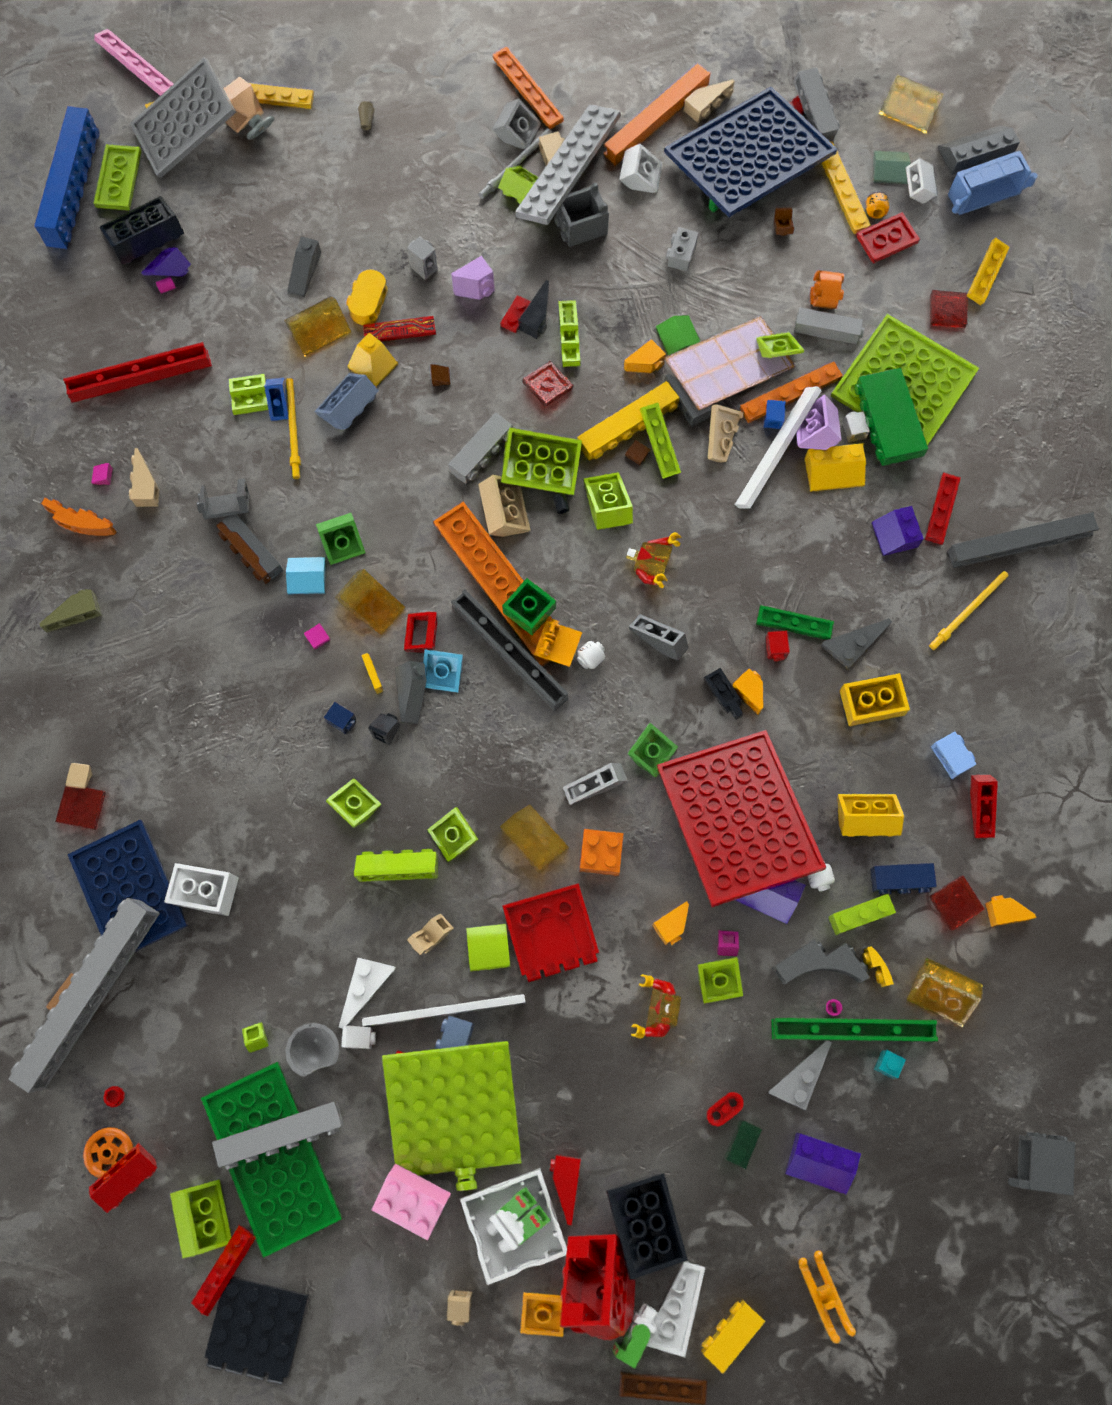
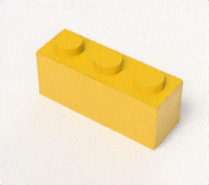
[701,1300,765,1373]

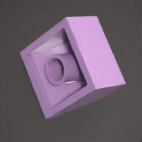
[451,256,494,300]

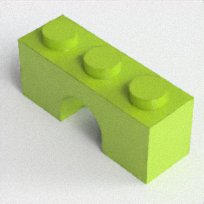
[828,894,896,935]

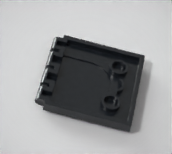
[204,1276,309,1385]

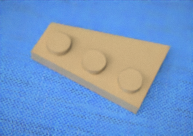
[708,404,744,463]

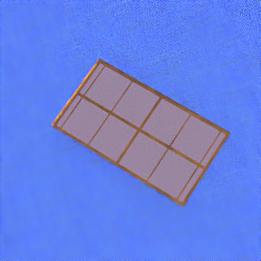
[664,316,796,410]

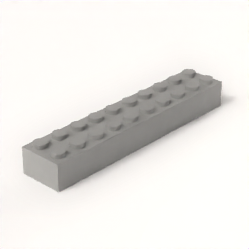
[8,898,160,1093]

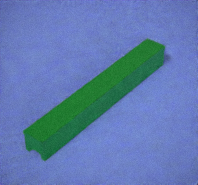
[771,1018,938,1042]

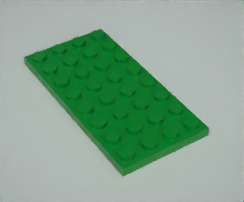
[201,1062,343,1258]

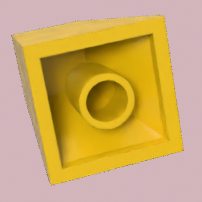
[347,333,398,387]

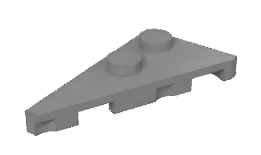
[768,1040,832,1110]

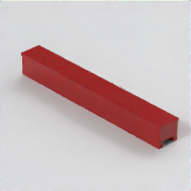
[63,342,212,403]

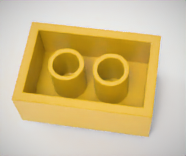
[839,673,910,726]

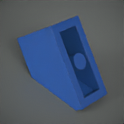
[264,378,289,421]

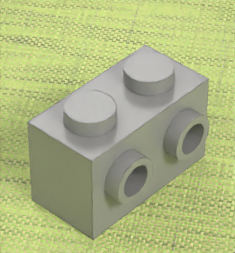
[666,227,699,272]
[407,236,438,280]

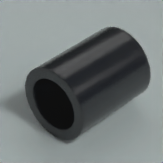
[553,493,570,514]

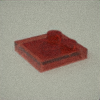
[930,290,968,328]
[522,361,573,407]
[55,785,106,830]
[928,875,985,931]

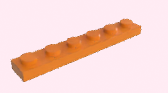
[493,46,564,129]
[740,361,843,423]

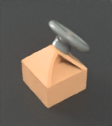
[224,77,274,140]

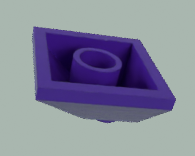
[141,248,191,277]

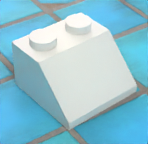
[619,144,662,193]

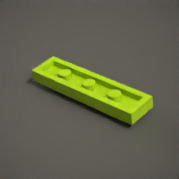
[640,403,681,479]

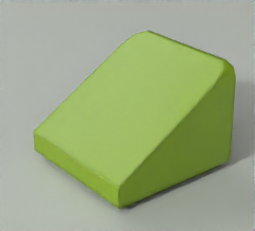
[242,1022,268,1053]

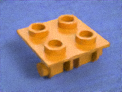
[534,619,582,667]

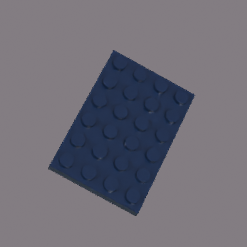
[67,819,188,953]

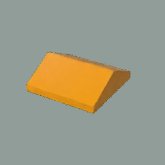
[520,1292,564,1337]

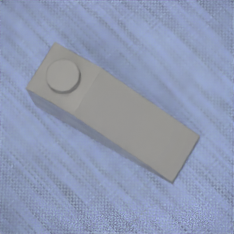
[563,763,628,805]

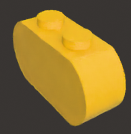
[346,270,388,325]

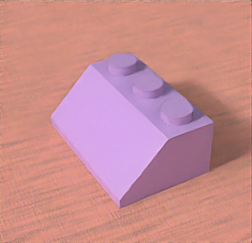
[796,395,841,450]

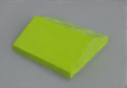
[756,332,804,358]
[326,778,381,828]
[427,807,478,862]
[698,957,743,1004]

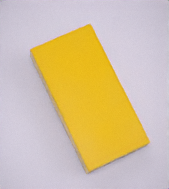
[361,653,384,694]

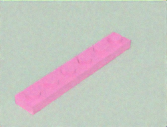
[94,29,173,96]

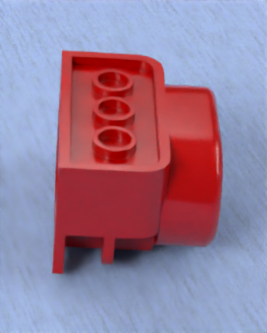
[560,1234,635,1340]

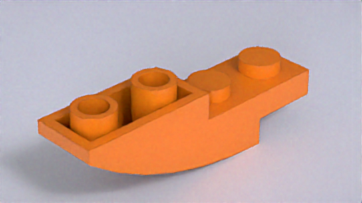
[41,498,117,536]

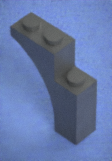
[772,939,870,985]

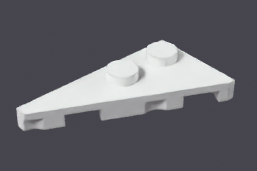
[338,958,396,1029]

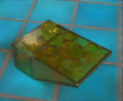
[334,569,405,635]

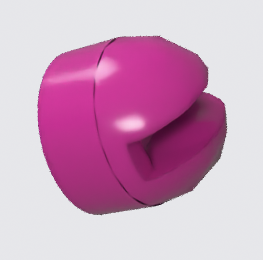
[826,999,842,1016]

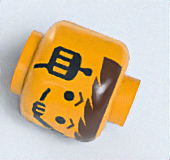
[866,192,889,219]

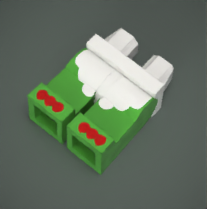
[486,1187,551,1253]
[612,1302,658,1368]

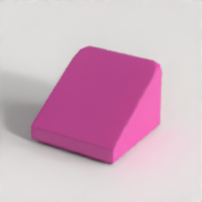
[91,463,113,485]
[717,930,739,957]

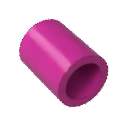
[156,276,176,294]

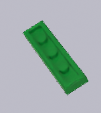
[756,605,834,640]

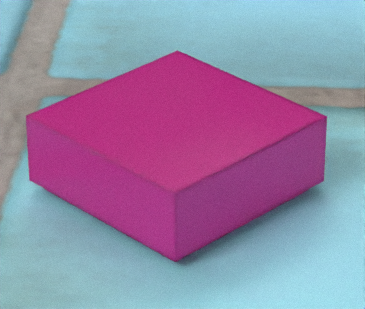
[304,623,330,650]

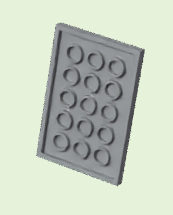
[130,57,236,178]

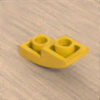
[862,946,894,987]

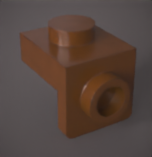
[773,207,794,236]

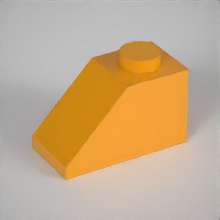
[624,339,666,373]
[732,668,763,715]
[985,895,1036,927]
[652,901,689,945]

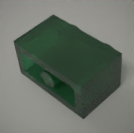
[724,1120,762,1169]

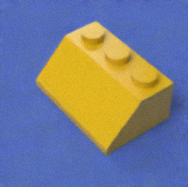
[805,443,866,492]
[837,794,904,837]

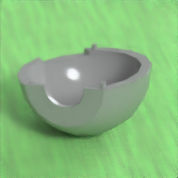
[285,1023,339,1076]

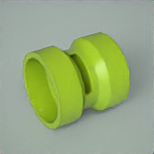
[455,1166,477,1191]

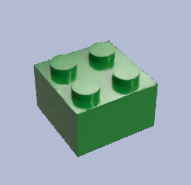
[502,578,556,636]

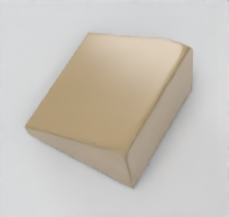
[66,763,92,789]

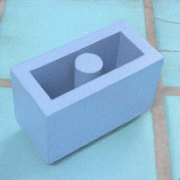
[931,731,976,779]

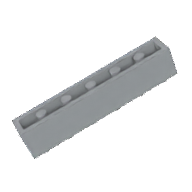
[212,1101,344,1170]

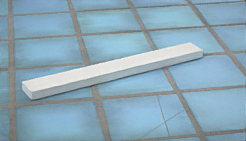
[735,386,821,508]
[362,994,526,1027]

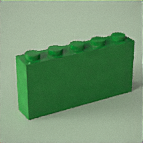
[854,368,928,466]

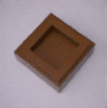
[625,440,651,465]

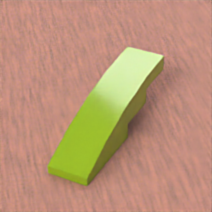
[558,300,580,367]

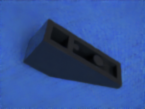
[518,280,549,339]

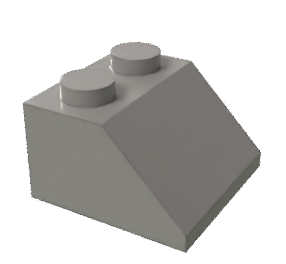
[492,99,541,150]

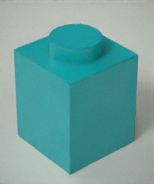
[874,1050,906,1079]

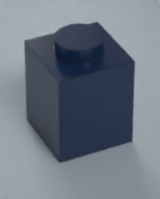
[324,702,356,734]

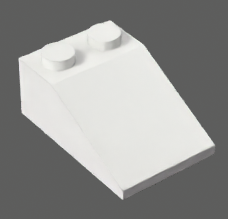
[164,863,239,916]

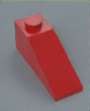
[970,775,998,838]
[549,1155,581,1226]

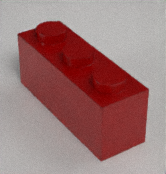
[89,1143,157,1213]

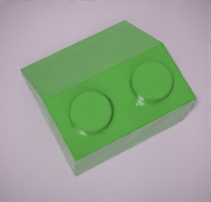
[316,513,366,565]

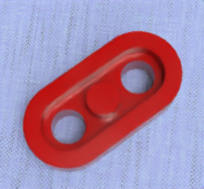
[706,1092,744,1127]

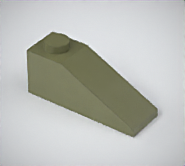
[39,589,102,633]

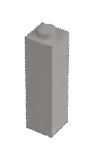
[794,307,864,344]

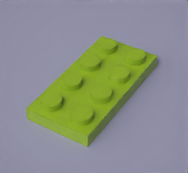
[93,144,141,211]

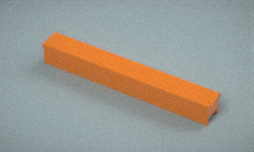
[604,64,711,166]

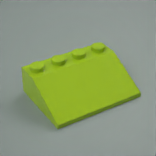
[501,427,582,495]

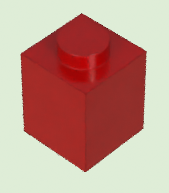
[765,631,790,661]

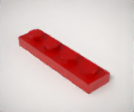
[191,1225,256,1316]

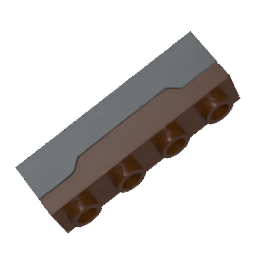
[216,514,283,584]

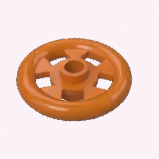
[83,1127,133,1178]

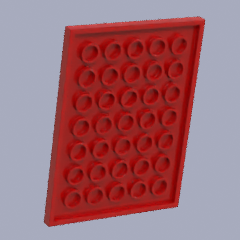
[657,730,826,907]

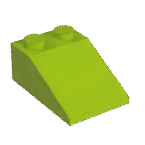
[584,472,633,530]

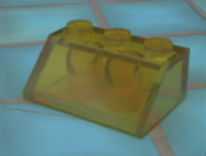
[879,74,944,133]
[284,296,351,356]
[500,804,569,874]
[907,958,983,1027]

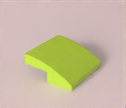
[229,374,269,415]
[466,924,510,972]

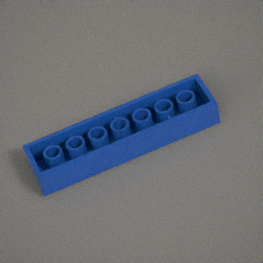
[34,106,99,249]

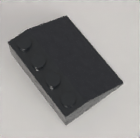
[99,196,184,265]
[606,1173,688,1280]

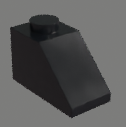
[368,713,400,746]

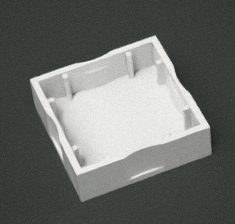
[460,1168,567,1285]

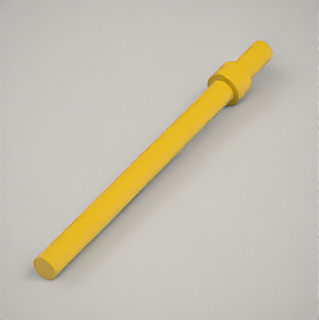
[286,378,301,479]
[929,571,1009,650]

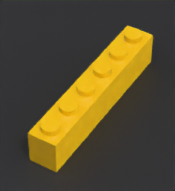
[577,381,679,461]

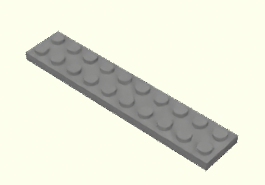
[515,104,621,225]

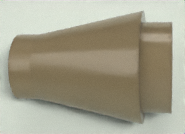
[358,101,375,130]

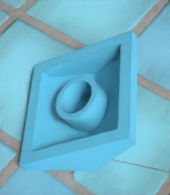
[286,557,326,594]
[423,649,463,692]

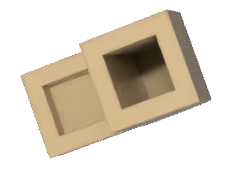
[407,914,454,955]

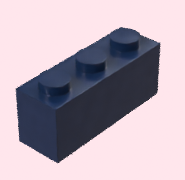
[870,863,937,895]

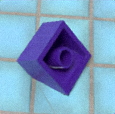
[872,506,924,556]

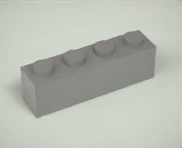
[793,67,839,140]
[448,412,512,484]

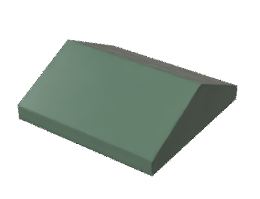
[873,151,910,184]

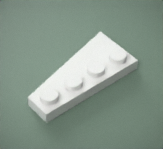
[647,1261,705,1357]

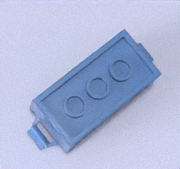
[948,151,1038,215]

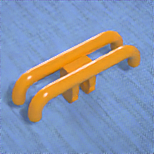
[798,1250,856,1344]

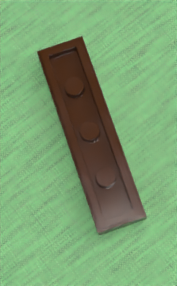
[619,1371,707,1405]

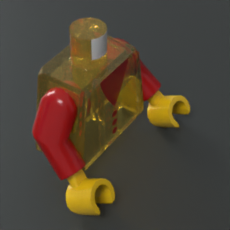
[626,532,681,588]
[631,974,681,1039]

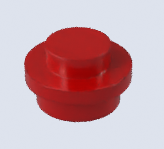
[103,1086,125,1107]

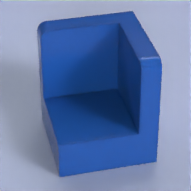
[763,400,785,429]

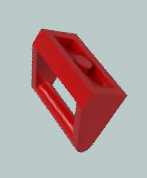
[404,612,438,653]

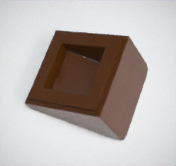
[430,364,451,386]

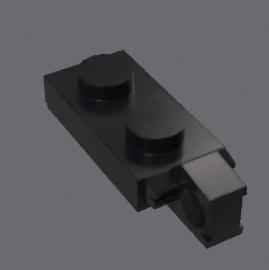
[704,668,743,720]

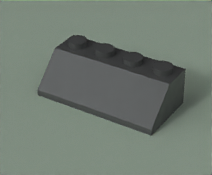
[938,125,1020,175]

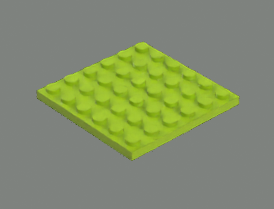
[830,314,979,446]
[382,1041,522,1175]

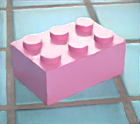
[372,1164,451,1240]

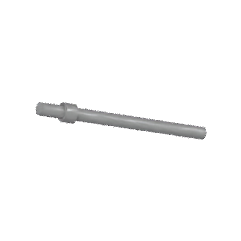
[478,128,552,199]

